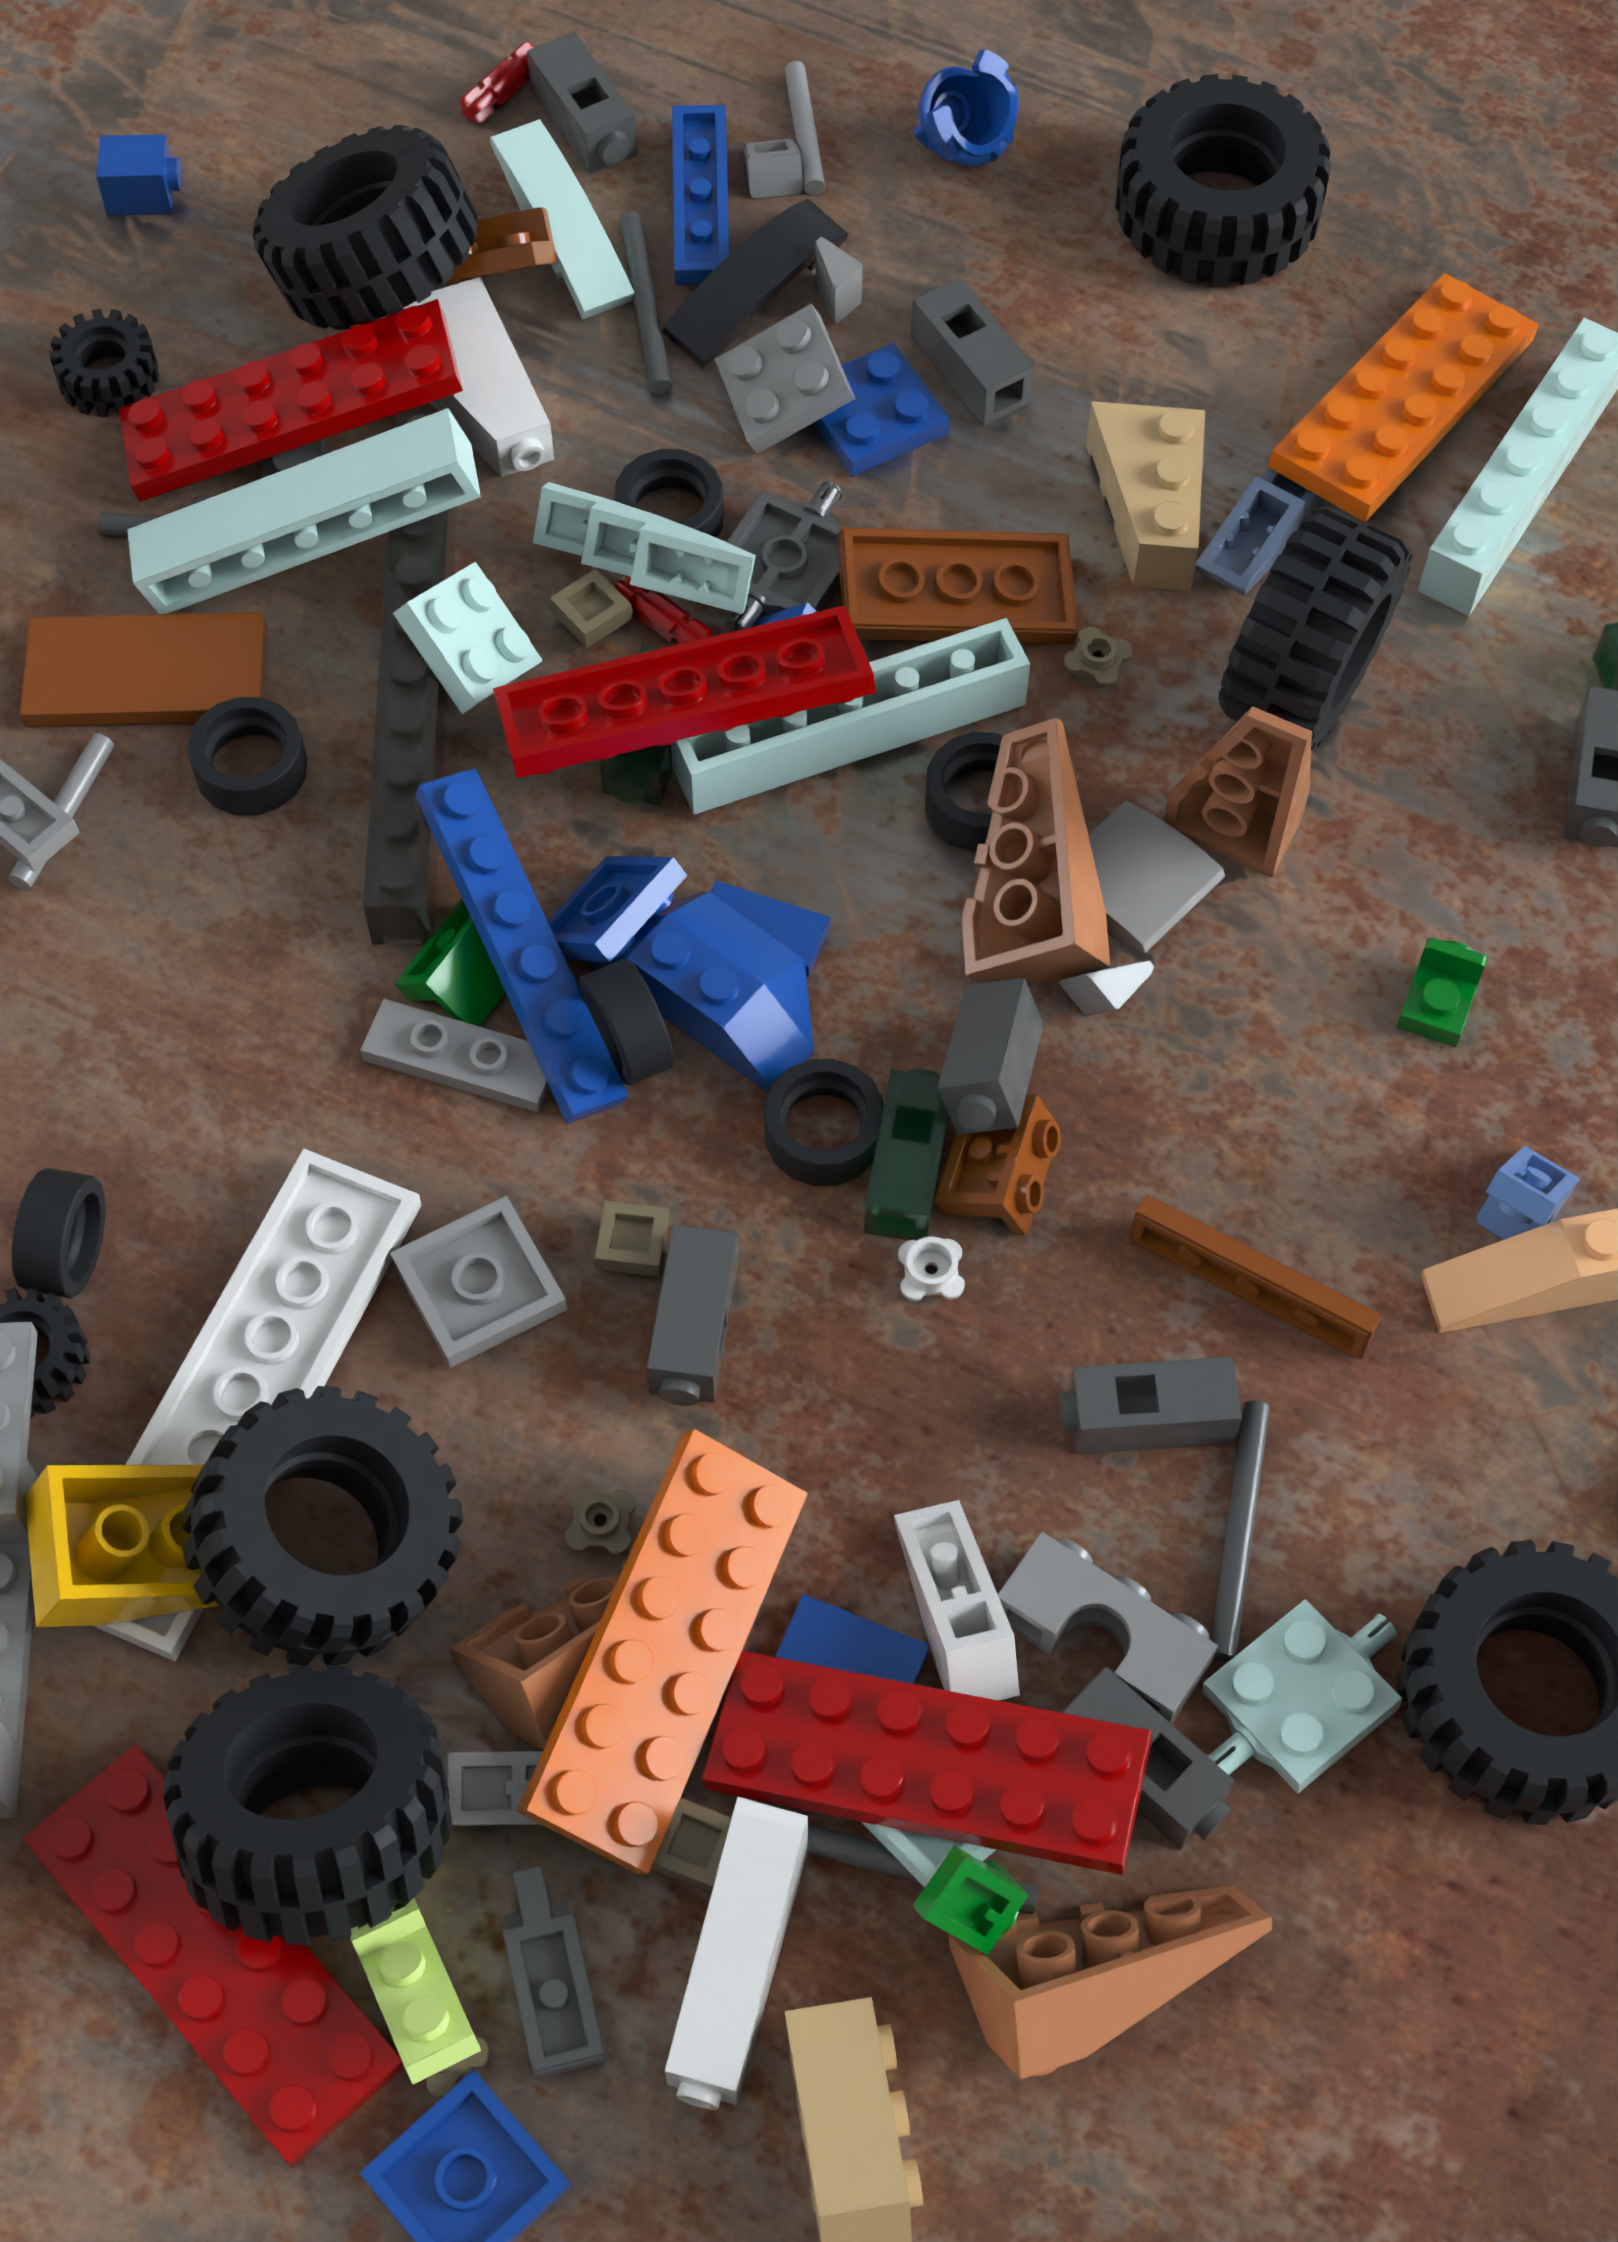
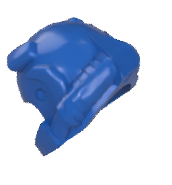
[913,49,1019,167]

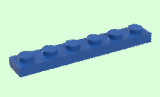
[415,768,629,1124]

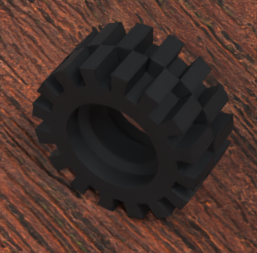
[49,309,159,417]
[0,1288,90,1417]

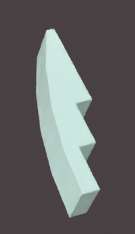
[490,119,635,320]
[533,482,756,614]

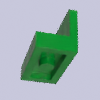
[394,898,506,1027]

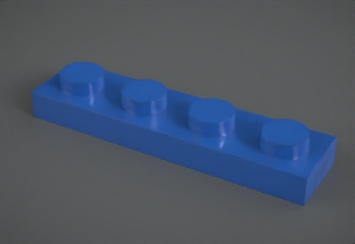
[672,105,729,286]

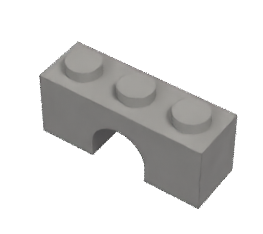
[998,1531,1218,1724]

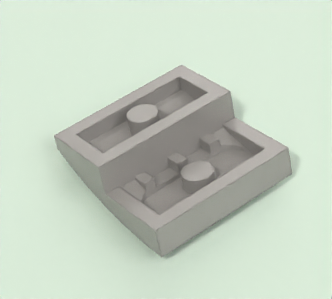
[1088,800,1225,953]

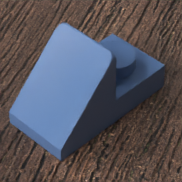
[1476,1146,1580,1240]

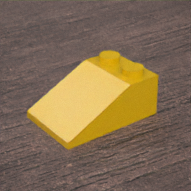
[24,1465,218,1627]

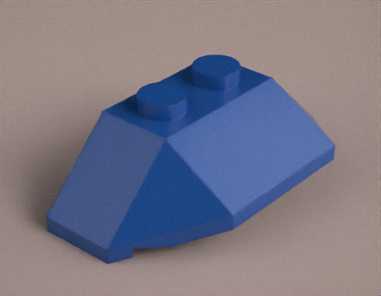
[586,892,814,1093]

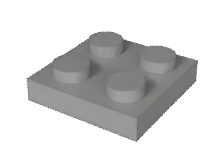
[715,303,855,454]
[390,1196,567,1368]

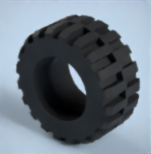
[1115,74,1331,287]
[253,125,478,330]
[1218,507,1413,750]
[182,1386,463,1666]
[1398,1540,1618,1825]
[163,1665,452,1945]

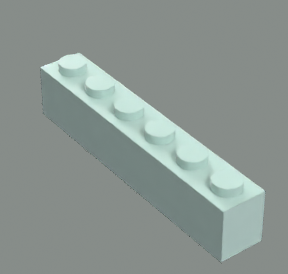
[1418,318,1618,616]
[127,408,481,614]
[671,618,1030,815]

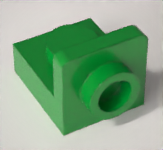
[1396,937,1488,1047]
[913,1846,1029,1955]

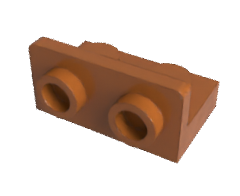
[439,207,558,285]
[934,1094,1061,1235]

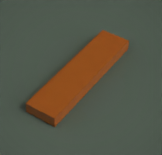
[1130,1194,1382,1359]

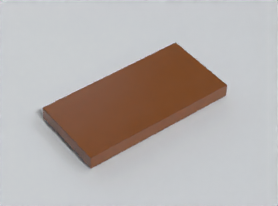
[837,527,1078,644]
[20,612,267,727]

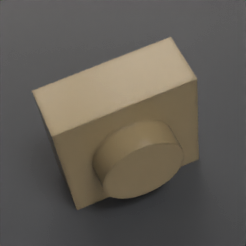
[549,568,633,649]
[594,1200,670,1277]
[651,1798,731,1893]

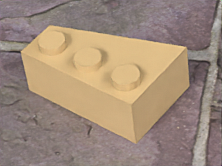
[1085,401,1206,591]
[785,1997,923,2242]

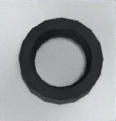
[614,449,724,538]
[187,697,308,815]
[925,732,1003,851]
[579,958,674,1085]
[764,1059,884,1186]
[11,1168,106,1299]

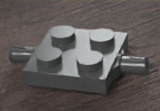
[725,481,844,632]

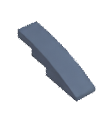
[1195,468,1325,596]

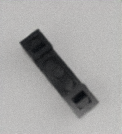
[662,199,848,368]

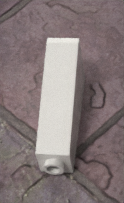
[377,277,554,477]
[665,1797,808,2110]

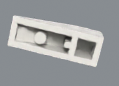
[894,1500,1020,1701]

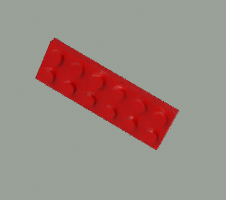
[119,299,463,502]
[493,605,876,778]
[702,1651,1152,1875]
[22,1744,405,2168]

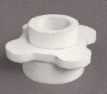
[898,1237,965,1301]

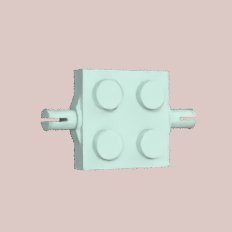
[1202,1599,1402,1794]

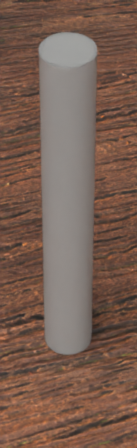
[784,61,826,196]
[8,733,114,891]

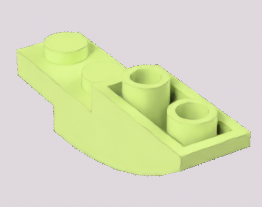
[350,1898,481,2084]

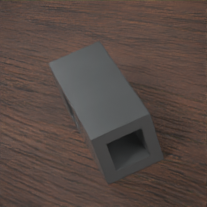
[527,32,637,174]
[911,277,1034,426]
[1563,686,1618,847]
[937,978,1044,1135]
[647,1224,739,1406]
[1059,1357,1242,1455]
[1062,1667,1235,1850]

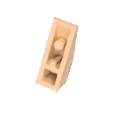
[1421,1208,1618,1333]

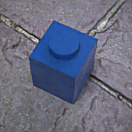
[96,134,182,216]

